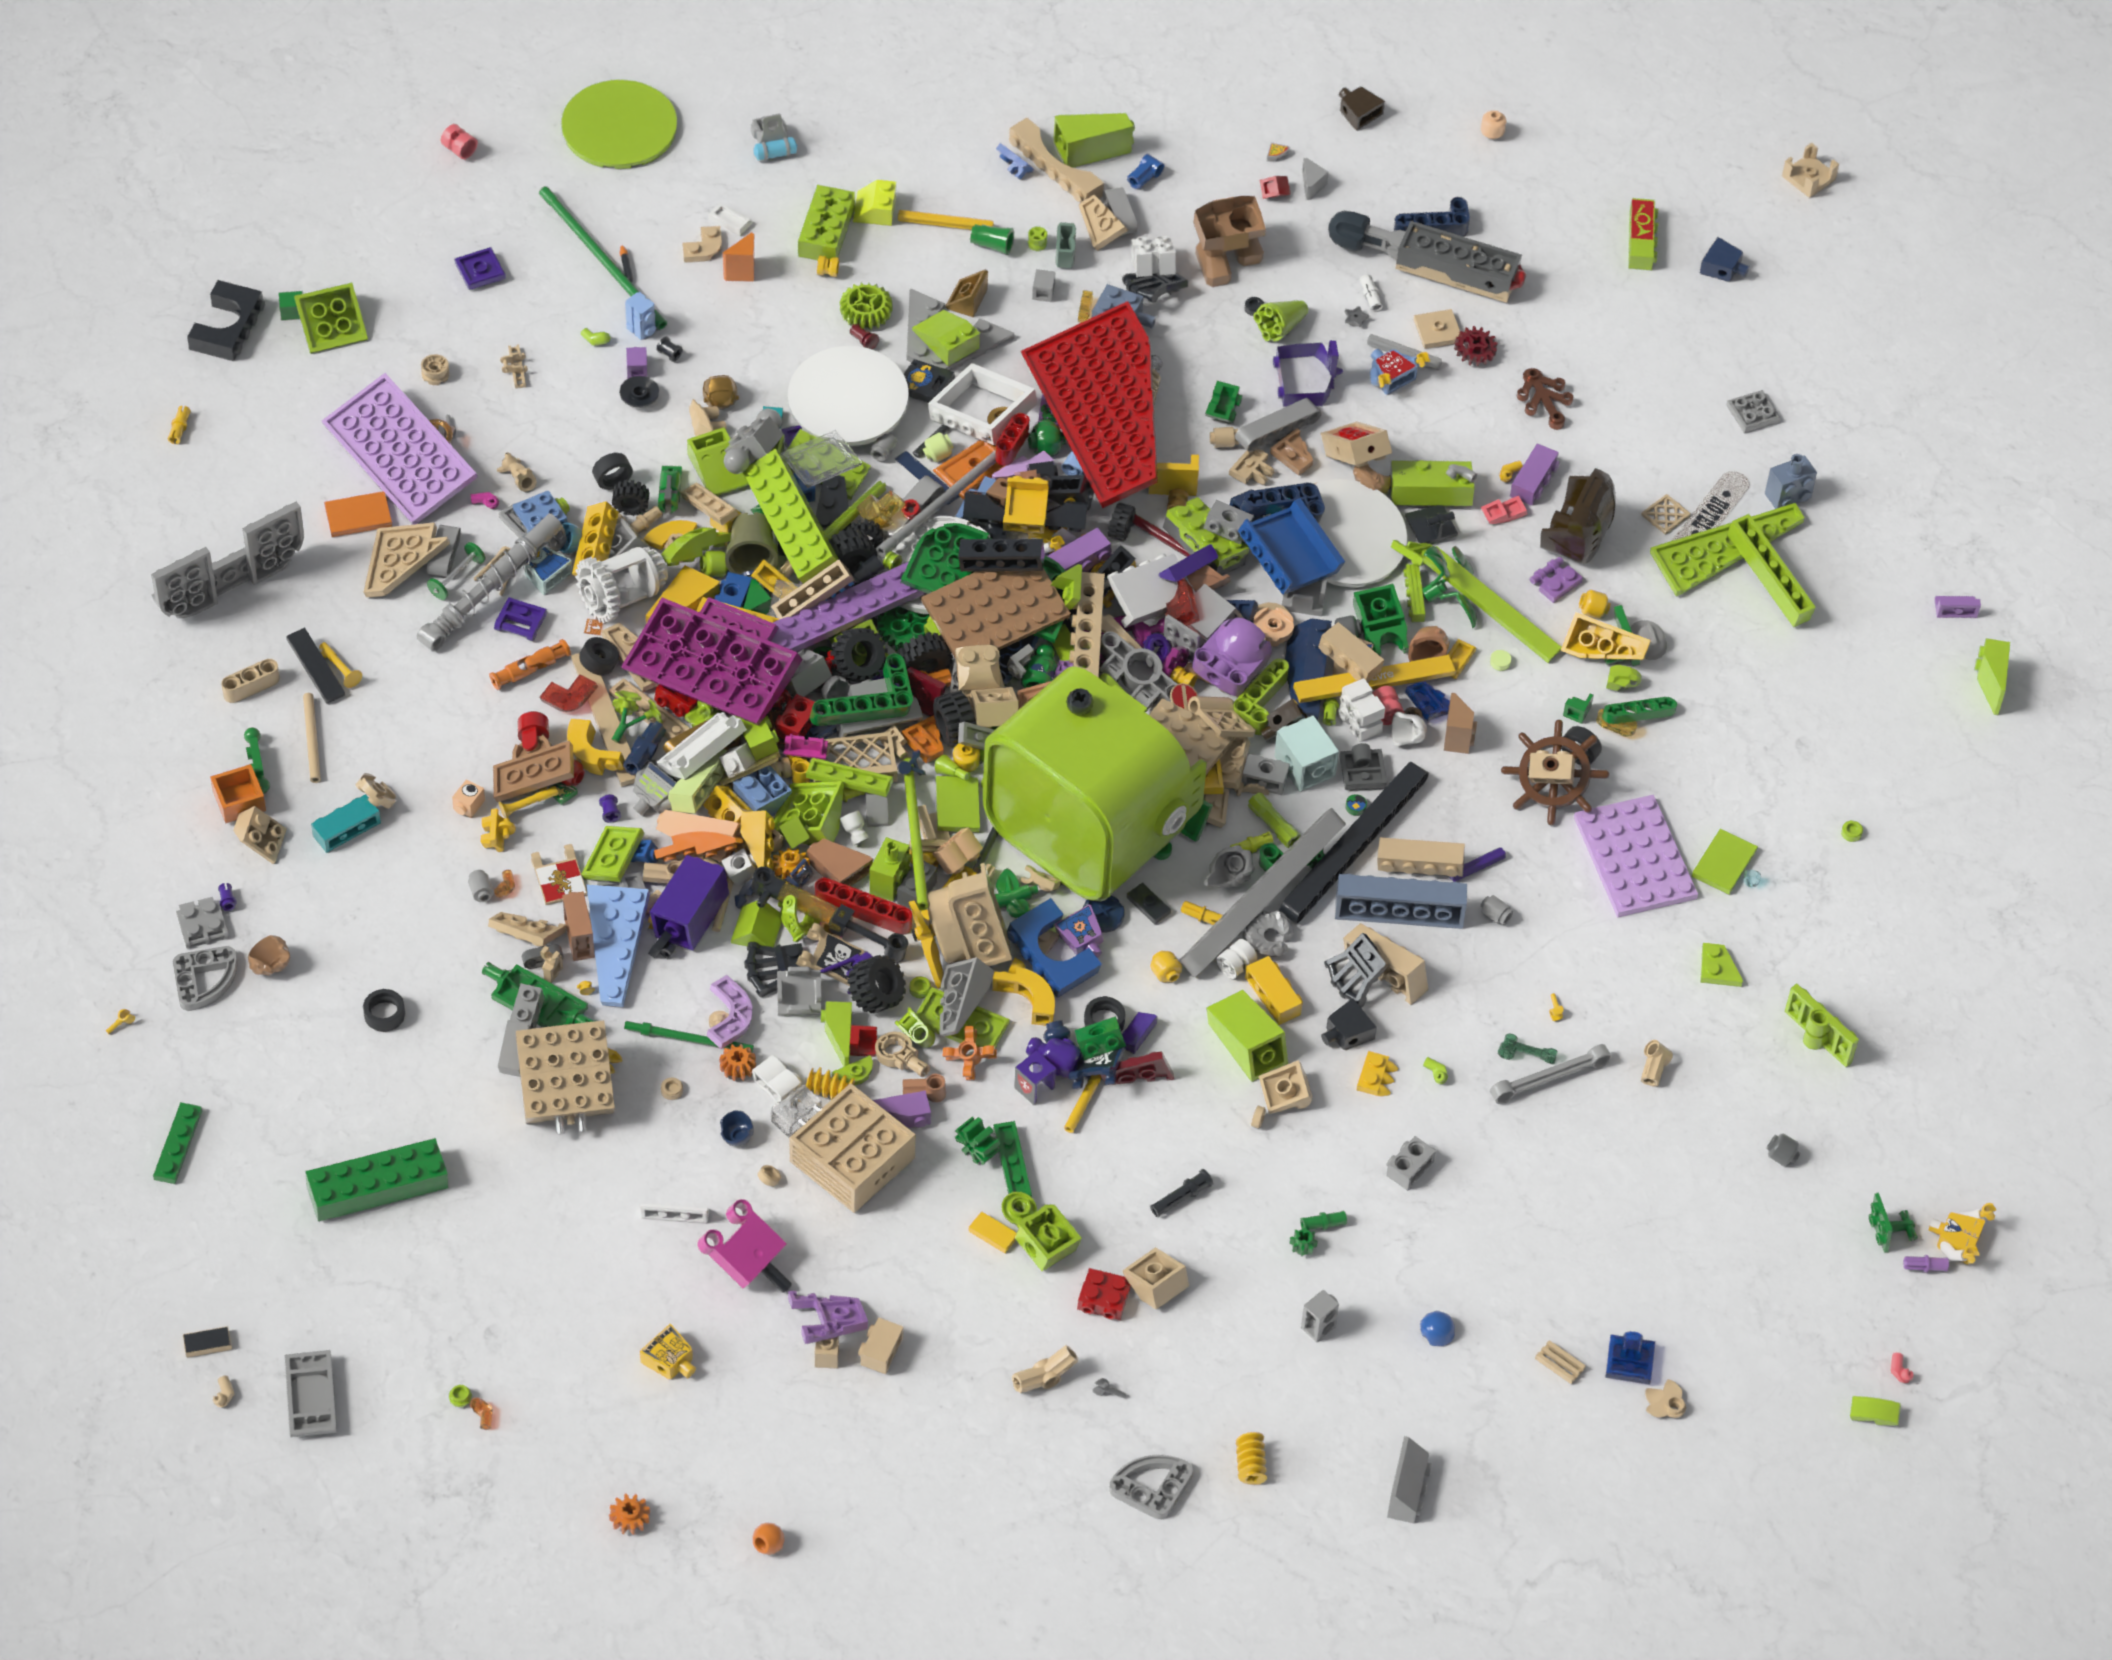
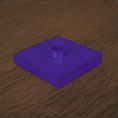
[454,247,506,290]

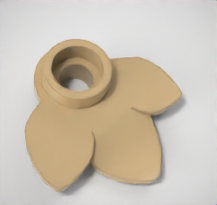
[1645,1379,1686,1418]

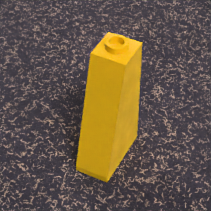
[646,565,720,623]

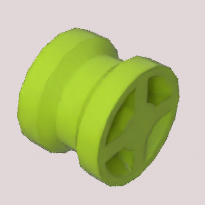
[1028,226,1048,251]

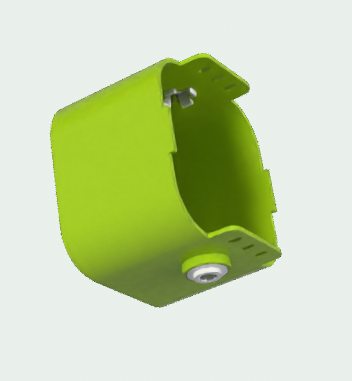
[983,666,1207,901]

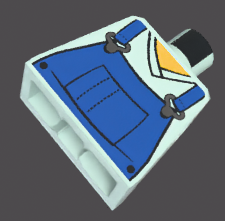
[524,546,572,595]

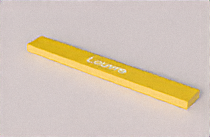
[1293,655,1456,703]

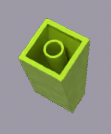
[1053,113,1135,168]
[1206,990,1288,1082]

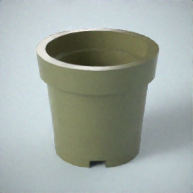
[725,512,778,579]

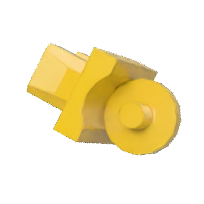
[480,808,516,852]

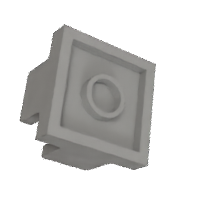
[1282,578,1327,617]
[777,967,821,1015]

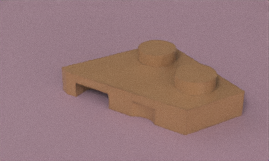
[1270,428,1313,476]

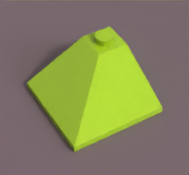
[294,282,368,353]
[774,781,844,846]

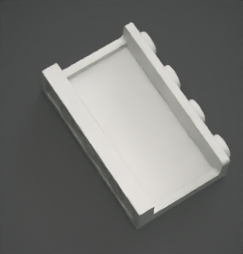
[1104,554,1195,628]

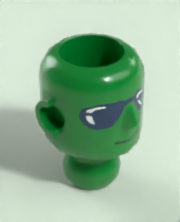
[1021,644,1057,689]

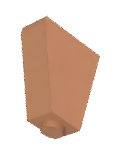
[807,838,873,886]

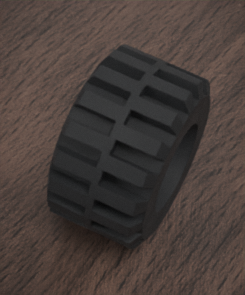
[828,529,878,573]
[830,628,888,680]
[933,690,976,748]
[848,955,906,1014]

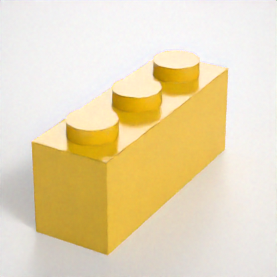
[1245,956,1303,1025]

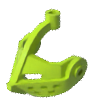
[778,895,822,943]

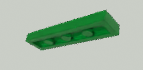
[153,1102,202,1184]
[993,1121,1032,1198]

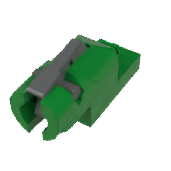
[658,465,682,513]

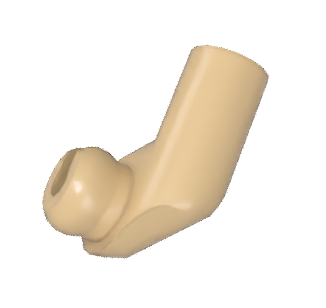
[213,1375,234,1407]

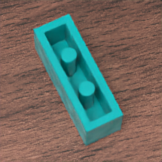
[311,794,381,853]

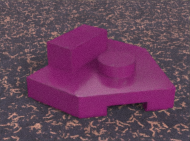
[1162,646,1189,678]

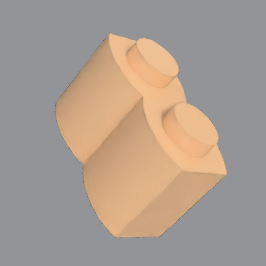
[933,827,983,875]

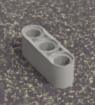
[1103,187,1138,235]
[427,525,461,577]

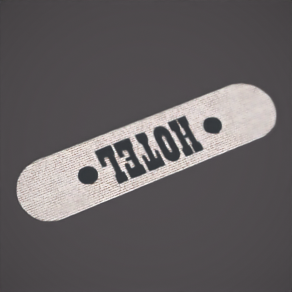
[1672,471,1750,541]

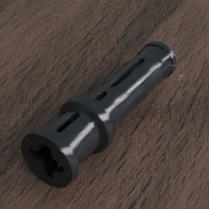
[1150,1169,1213,1217]

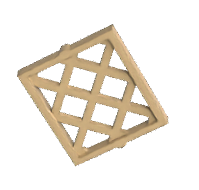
[1641,494,1691,534]

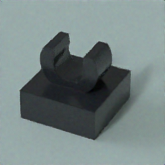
[648,930,676,959]

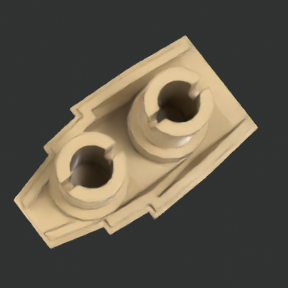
[689,399,727,436]

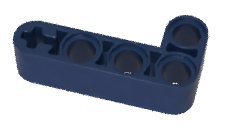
[1393,197,1470,237]
[1240,482,1325,523]

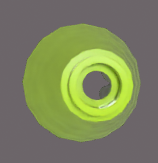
[1253,300,1308,341]

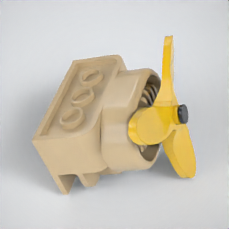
[909,863,1012,989]

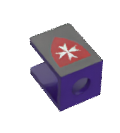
[1014,1051,1056,1105]

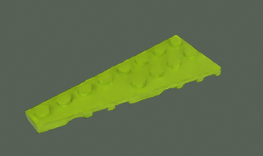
[1650,503,1805,596]

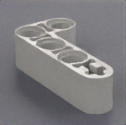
[880,475,945,540]

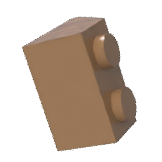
[1443,693,1477,754]

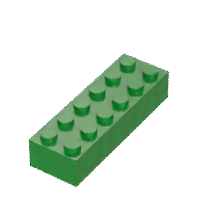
[305,1138,448,1222]

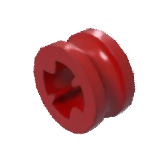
[901,499,921,520]

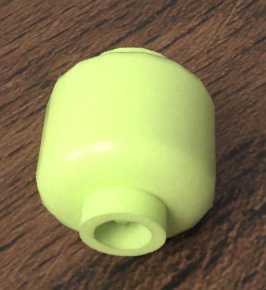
[923,433,954,462]

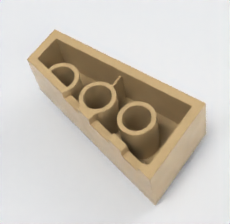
[1343,923,1428,1005]

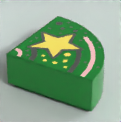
[549,784,578,805]

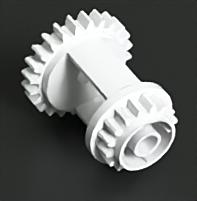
[575,547,668,624]

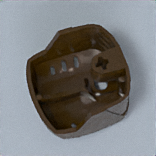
[1540,468,1616,564]

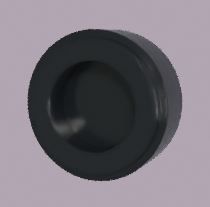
[1244,297,1264,316]

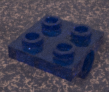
[1605,1331,1655,1385]

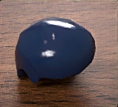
[720,1110,754,1146]

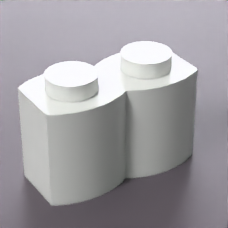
[752,1055,802,1106]

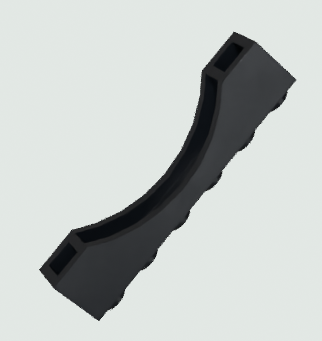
[963,490,1088,532]

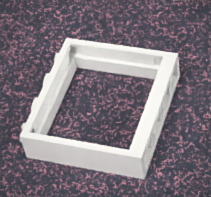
[928,363,1037,445]

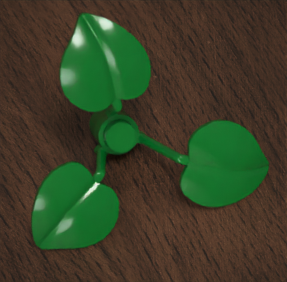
[1422,546,1477,629]

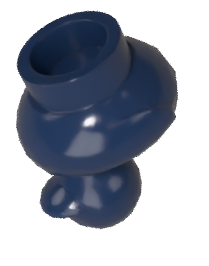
[1043,1020,1075,1044]

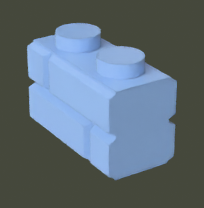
[625,292,656,340]

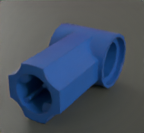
[1127,154,1165,189]

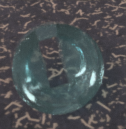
[1743,870,1761,887]

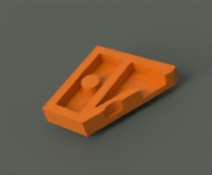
[901,715,944,764]

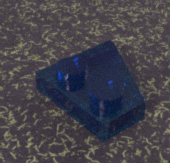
[1405,681,1450,721]

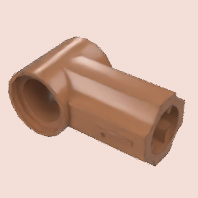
[903,1074,946,1103]

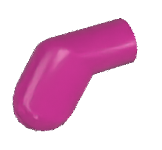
[470,492,499,509]

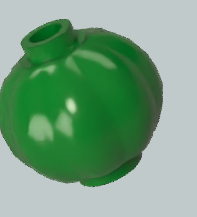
[1028,420,1066,457]

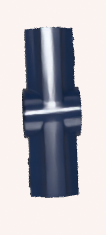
[623,721,666,775]

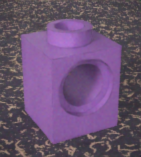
[626,347,647,379]

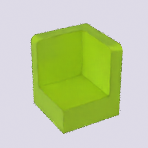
[777,814,809,849]

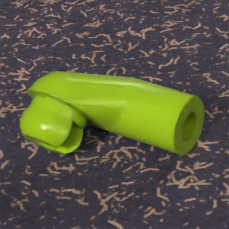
[581,328,611,346]
[1423,1057,1448,1084]

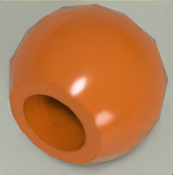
[752,1522,785,1555]

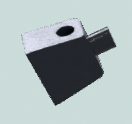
[1048,475,1094,511]
[1321,998,1377,1050]

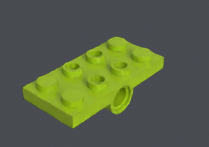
[1784,983,1859,1067]

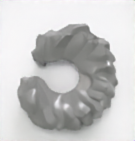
[1244,910,1293,957]

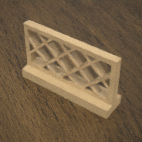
[810,732,898,782]

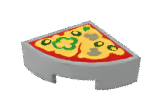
[1267,143,1290,161]

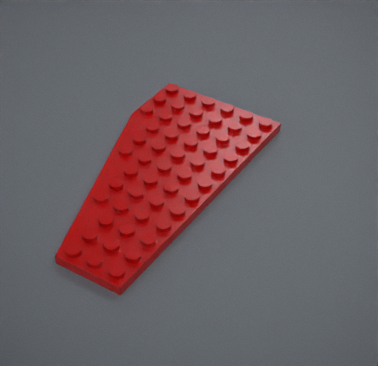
[1020,301,1158,508]

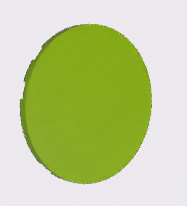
[561,80,677,169]

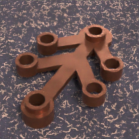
[1517,368,1574,430]

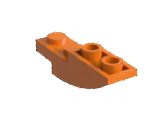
[654,831,743,862]

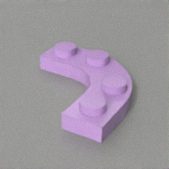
[707,975,752,1049]

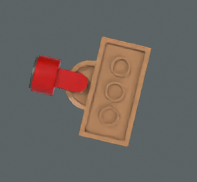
[493,711,574,802]

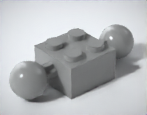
[724,409,783,474]

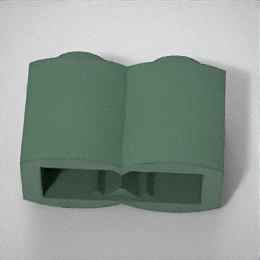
[1055,222,1076,268]

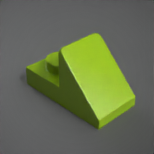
[1051,564,1082,610]

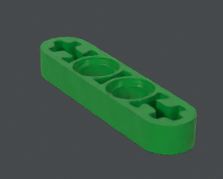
[1602,697,1677,724]

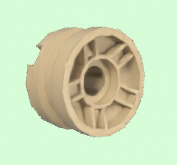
[421,354,449,385]

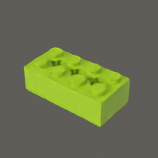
[798,185,855,261]

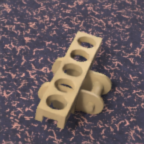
[500,344,528,389]

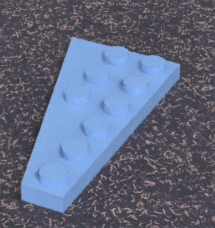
[587,885,650,1007]

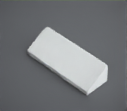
[640,1204,709,1223]

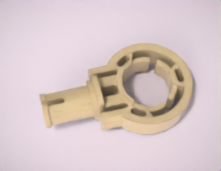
[875,1032,930,1077]

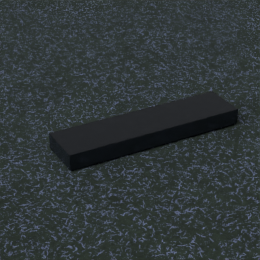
[286,627,345,704]

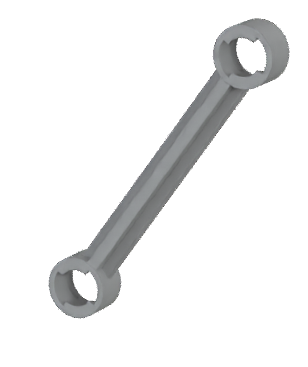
[1490,1044,1612,1104]

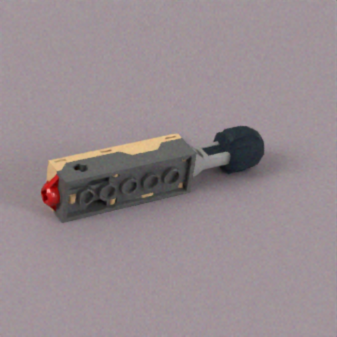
[1328,211,1526,303]

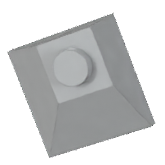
[609,518,651,559]

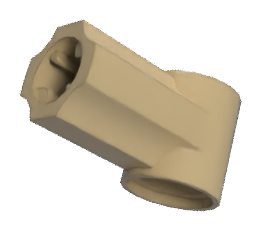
[1641,1040,1673,1087]

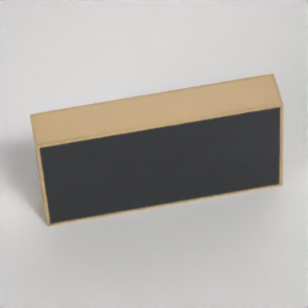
[183,1326,232,1358]

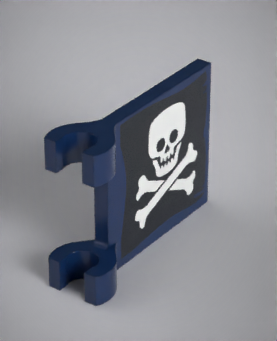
[1069,1043,1127,1089]

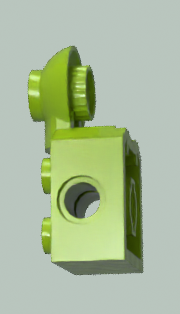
[1001,1192,1082,1272]

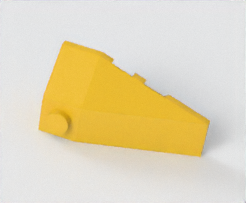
[1561,612,1651,660]

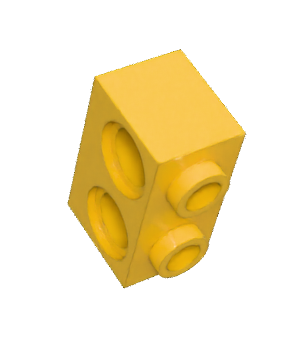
[703,785,753,823]

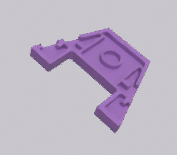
[788,1291,868,1344]

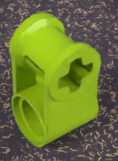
[894,1007,936,1048]

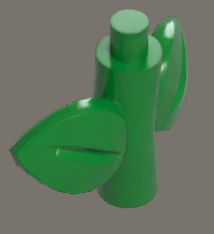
[995,868,1039,918]

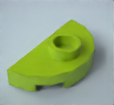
[832,1055,873,1086]

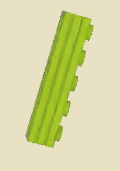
[1403,564,1425,622]

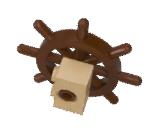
[1501,720,1610,826]

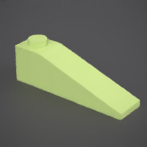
[668,749,727,814]

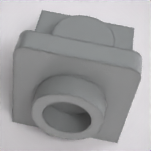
[1006,644,1034,680]

